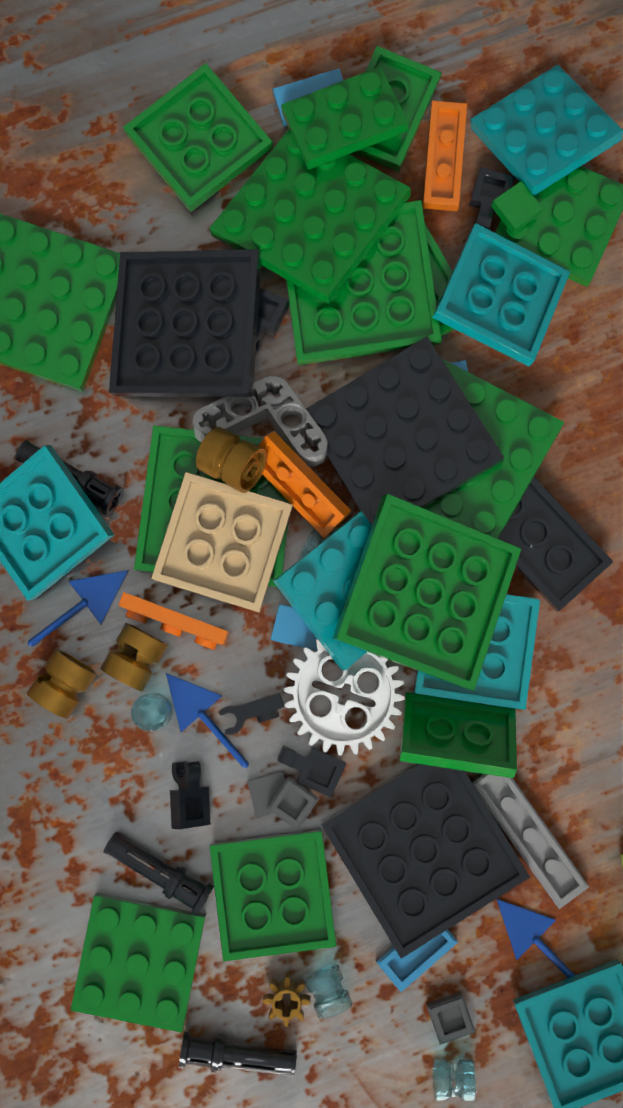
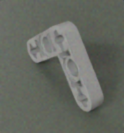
[193,376,328,467]

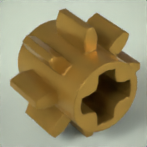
[263,972,311,1027]

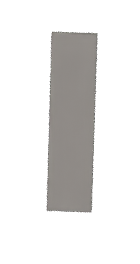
[471,774,589,909]

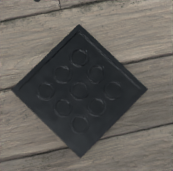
[109,249,262,397]
[306,337,504,524]
[321,764,530,959]

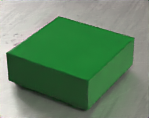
[491,181,543,234]

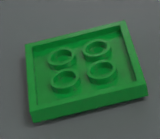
[123,63,273,212]
[495,166,623,287]
[209,829,336,962]
[70,893,206,1033]

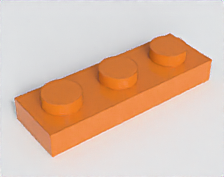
[422,101,467,211]
[258,431,351,538]
[118,592,231,650]

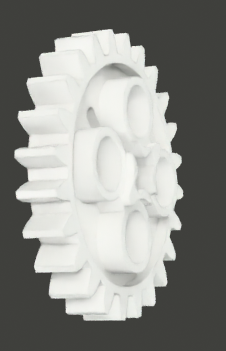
[284,639,405,755]

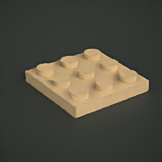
[151,472,293,613]

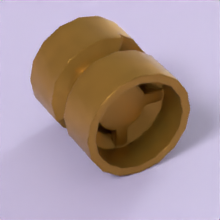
[196,427,267,493]
[100,623,168,691]
[27,649,97,719]

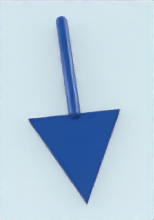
[28,570,129,647]
[166,673,249,768]
[497,899,575,978]

